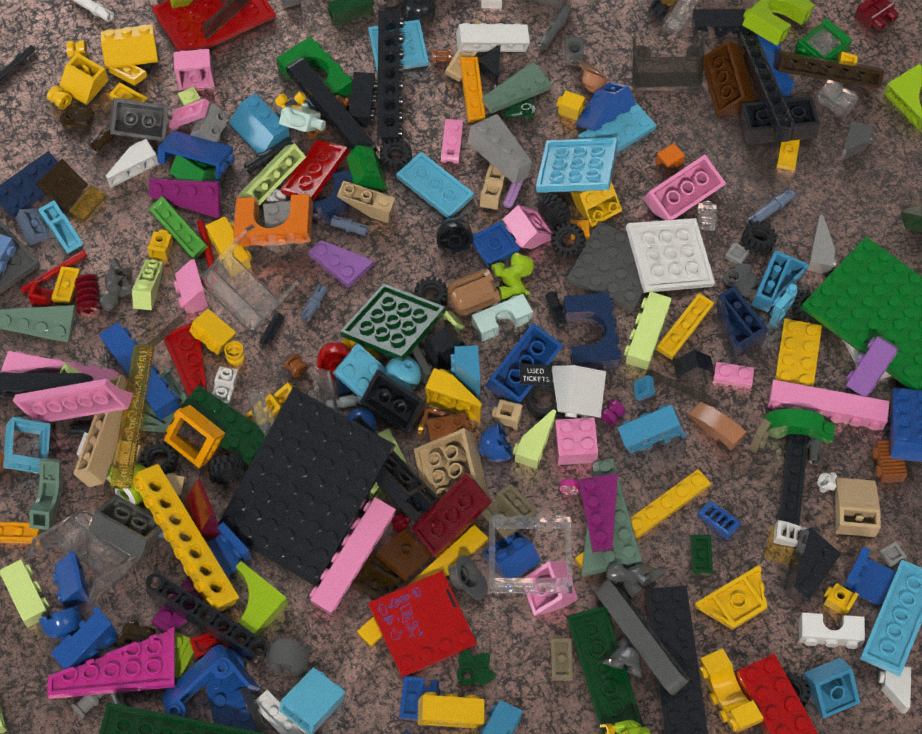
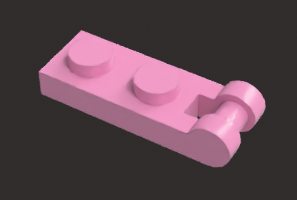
[169,98,209,130]
[441,119,463,164]

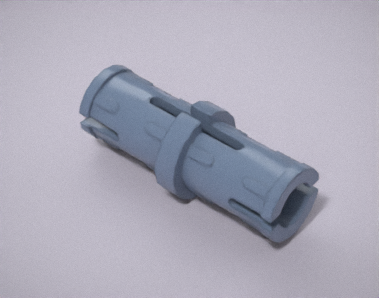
[331,215,369,237]
[300,284,328,322]

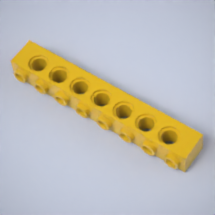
[133,464,239,612]

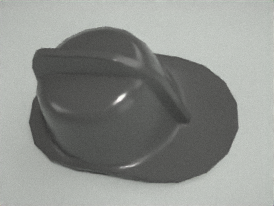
[448,555,487,600]

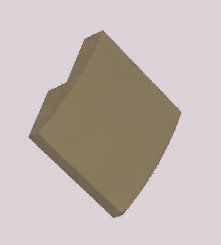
[481,484,538,539]

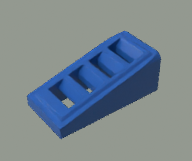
[697,500,741,541]

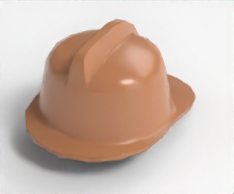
[579,62,611,93]

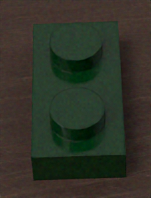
[690,535,713,576]

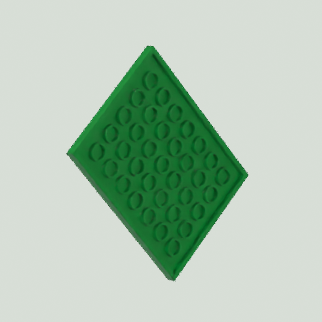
[801,237,922,391]

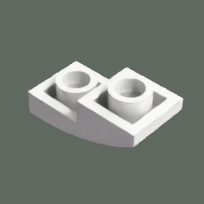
[212,366,238,406]

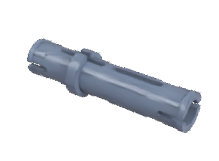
[747,188,796,224]

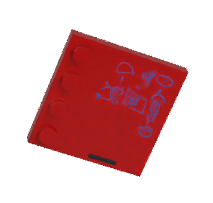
[368,571,477,679]

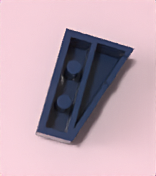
[716,286,768,357]

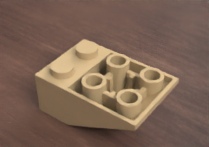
[835,477,881,537]

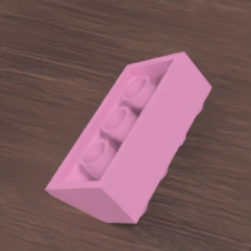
[643,155,726,220]

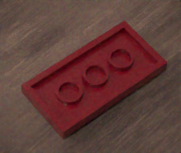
[411,473,493,558]

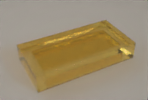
[69,185,107,223]

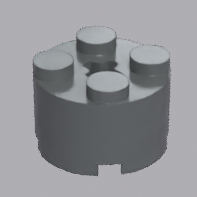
[266,638,311,677]

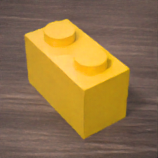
[189,308,236,355]

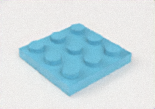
[368,20,429,73]

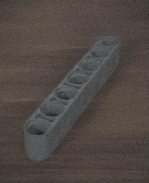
[595,578,690,695]

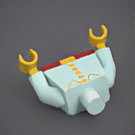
[275,91,326,132]

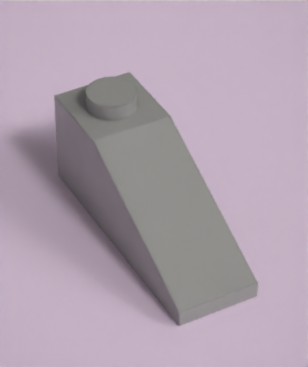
[807,215,837,275]

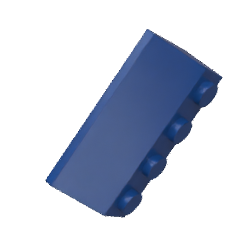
[485,323,564,404]

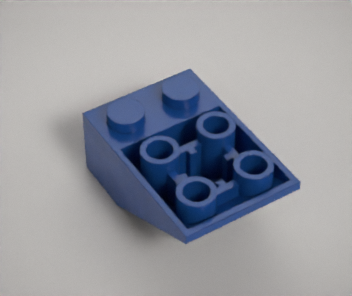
[575,82,636,131]

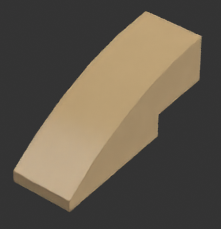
[480,163,506,210]

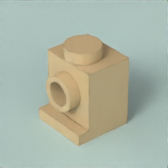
[492,400,522,430]

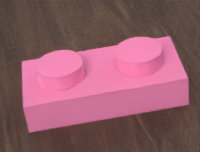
[713,362,754,388]

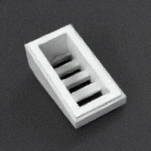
[773,520,807,548]

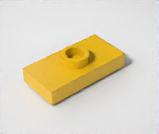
[776,140,800,171]

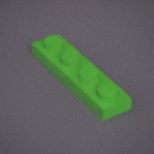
[149,196,208,260]

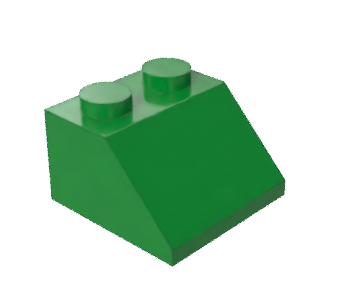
[347,145,387,191]
[169,155,216,181]

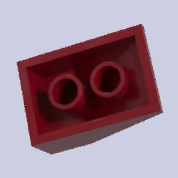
[183,479,219,542]

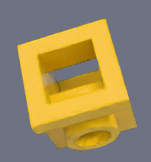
[147,229,173,261]
[824,583,859,616]

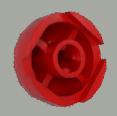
[317,341,351,379]

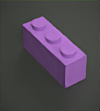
[846,336,900,397]

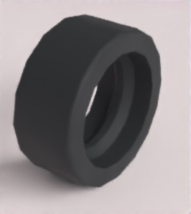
[526,382,559,419]

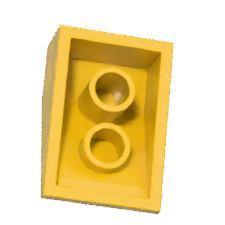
[425,368,482,423]

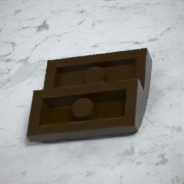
[352,550,403,599]

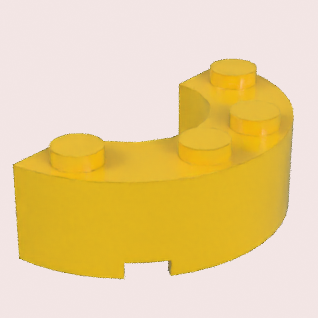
[699,648,764,733]

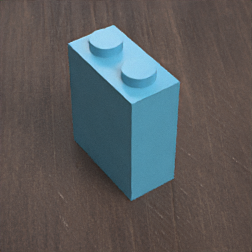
[279,667,345,734]

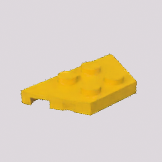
[694,565,767,630]

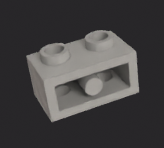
[190,103,229,143]

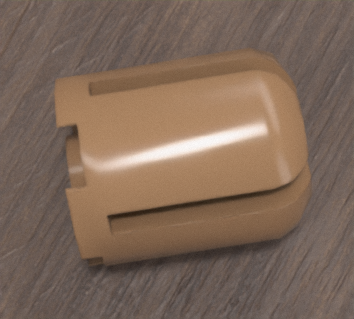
[447,268,501,316]

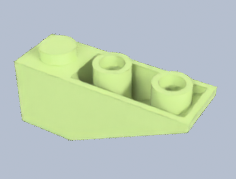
[132,259,164,310]

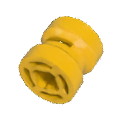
[66,40,87,58]
[47,85,72,110]
[224,341,245,366]

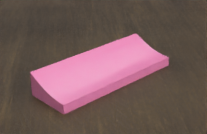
[13,379,134,423]

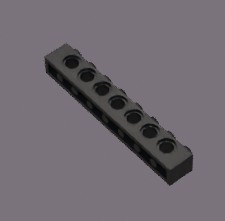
[377,11,403,145]

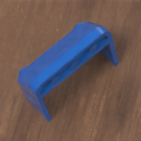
[162,645,260,717]

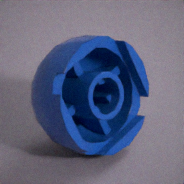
[478,423,513,463]
[38,606,82,642]

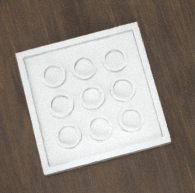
[626,218,715,293]

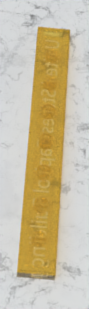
[110,344,155,489]

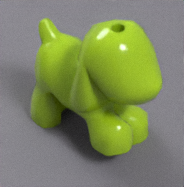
[491,252,534,302]

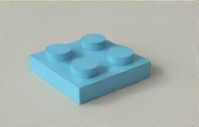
[333,344,385,398]

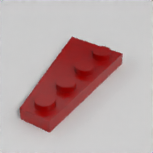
[162,323,207,397]

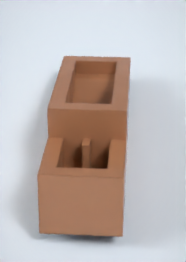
[687,402,747,451]

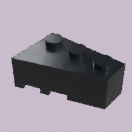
[783,527,841,603]

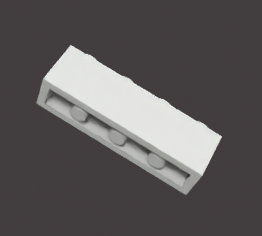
[456,23,530,52]

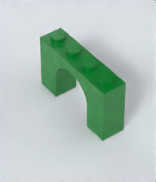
[276,37,353,112]

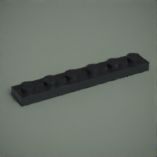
[779,434,809,526]

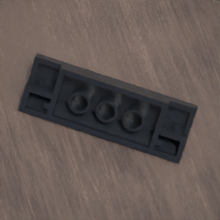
[351,416,440,521]

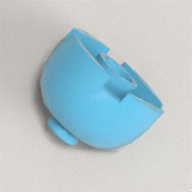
[384,356,422,392]

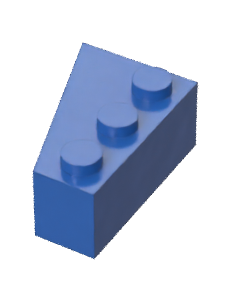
[51,606,119,670]

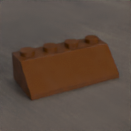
[701,40,757,116]

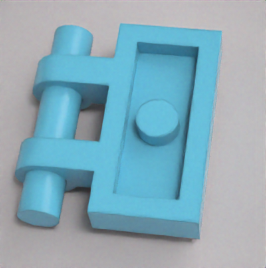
[769,284,797,327]

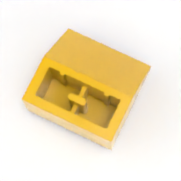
[59,53,109,105]
[570,181,622,227]

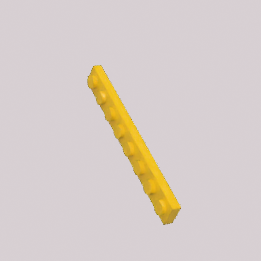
[574,469,711,569]

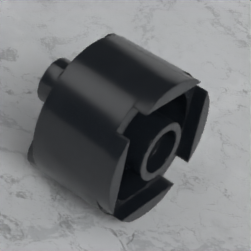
[424,325,467,371]

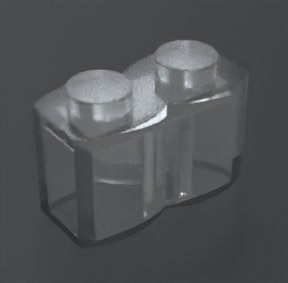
[815,80,859,118]

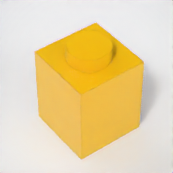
[556,90,585,121]

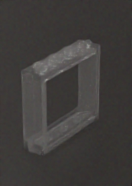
[489,515,573,593]

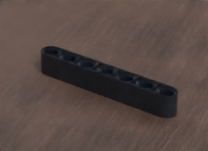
[286,57,378,153]
[0,373,93,398]
[146,573,267,663]

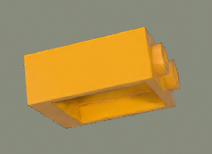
[164,405,225,468]

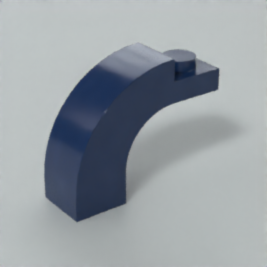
[312,170,353,223]

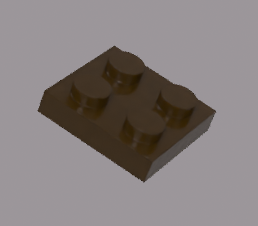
[35,159,88,210]

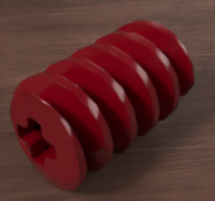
[75,274,100,317]

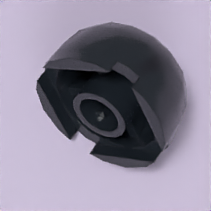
[401,0,436,25]
[436,218,474,255]

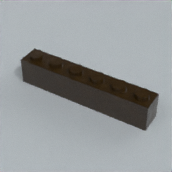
[773,50,885,89]

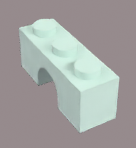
[472,294,533,342]

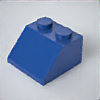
[53,551,90,609]

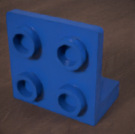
[196,523,252,578]
[843,546,896,606]

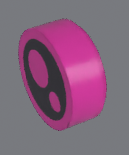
[559,479,580,495]

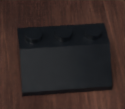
[360,369,426,434]

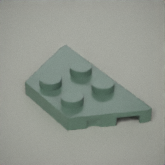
[124,368,187,432]

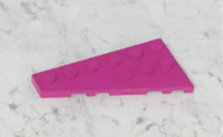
[47,627,175,699]

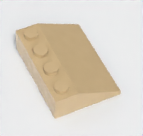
[414,428,489,499]

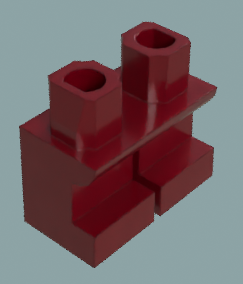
[854,0,899,31]

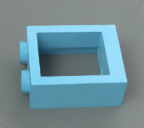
[3,417,51,474]

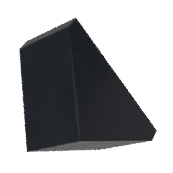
[478,46,501,85]
[673,350,714,379]

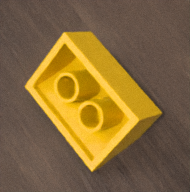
[100,24,158,69]

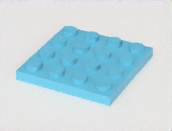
[536,137,618,193]

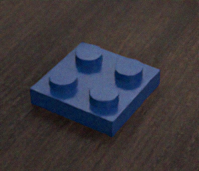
[471,221,520,268]

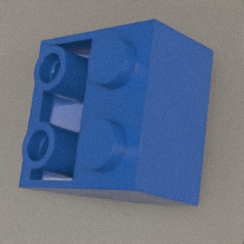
[482,532,541,583]

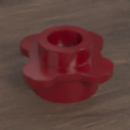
[391,513,411,532]

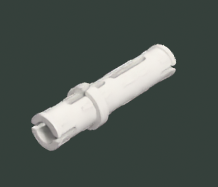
[72,0,114,22]

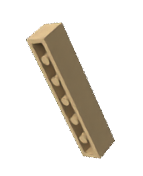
[73,375,137,487]

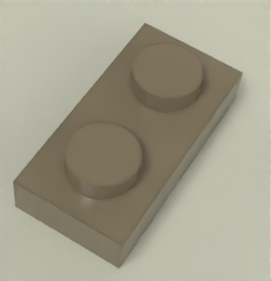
[749,419,771,454]
[550,638,573,681]

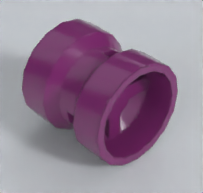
[601,399,626,426]

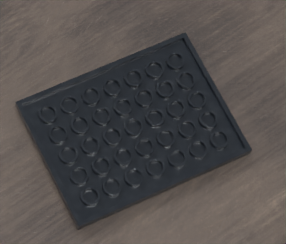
[218,387,396,587]

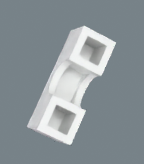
[799,612,865,649]

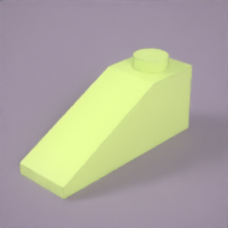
[513,410,556,469]

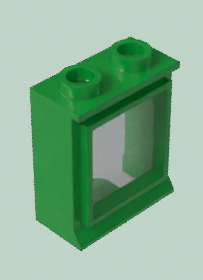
[795,18,852,60]

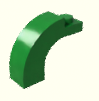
[764,409,835,444]

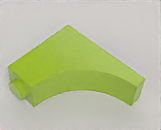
[884,64,922,130]
[236,561,288,637]

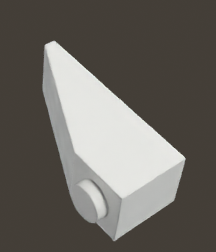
[106,139,159,188]

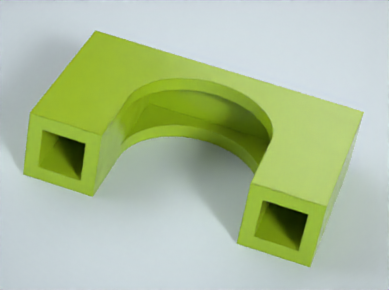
[742,0,815,46]

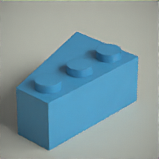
[751,250,810,312]
[618,405,687,453]
[480,700,523,734]

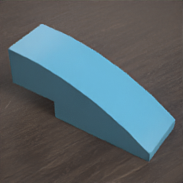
[38,200,84,254]

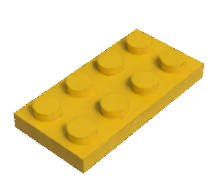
[775,318,822,387]

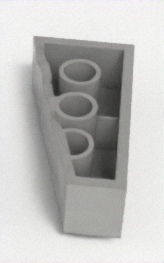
[467,114,532,184]

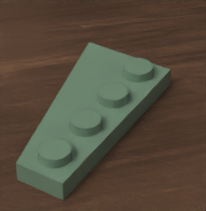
[482,61,552,114]
[0,305,77,343]

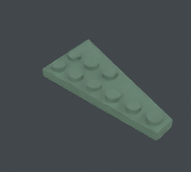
[582,458,642,577]

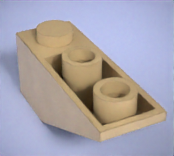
[337,181,395,223]

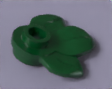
[502,98,536,119]
[457,649,496,686]

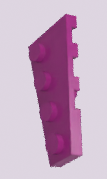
[149,178,222,219]
[579,473,618,553]

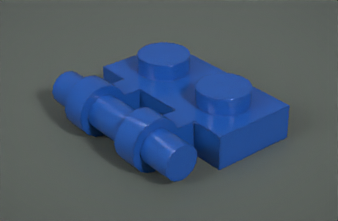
[399,676,440,721]

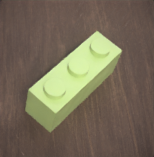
[0,559,50,628]

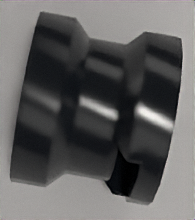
[648,0,670,21]

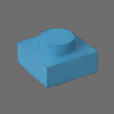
[633,375,655,401]

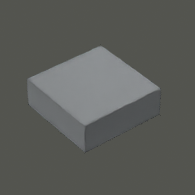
[724,242,750,265]
[878,541,907,568]

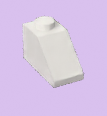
[878,666,911,714]

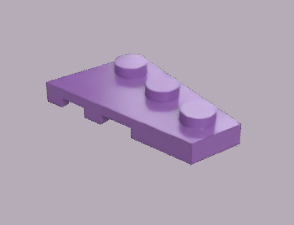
[308,240,374,288]

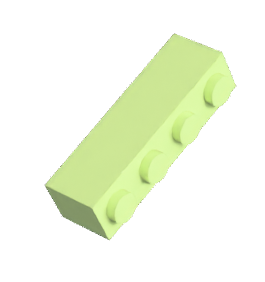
[239,143,306,206]
[624,292,672,370]

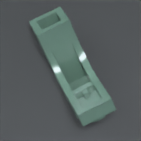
[29,458,64,530]

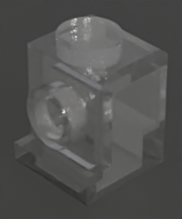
[696,201,717,231]

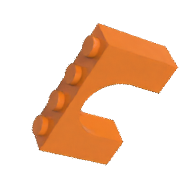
[233,194,313,247]

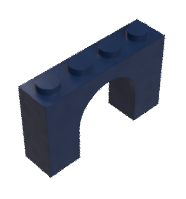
[563,292,622,370]

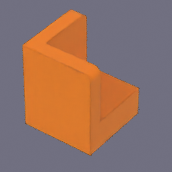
[655,143,685,169]

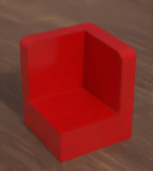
[27,280,54,307]

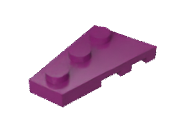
[151,576,215,633]

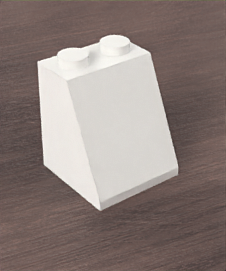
[552,365,606,418]

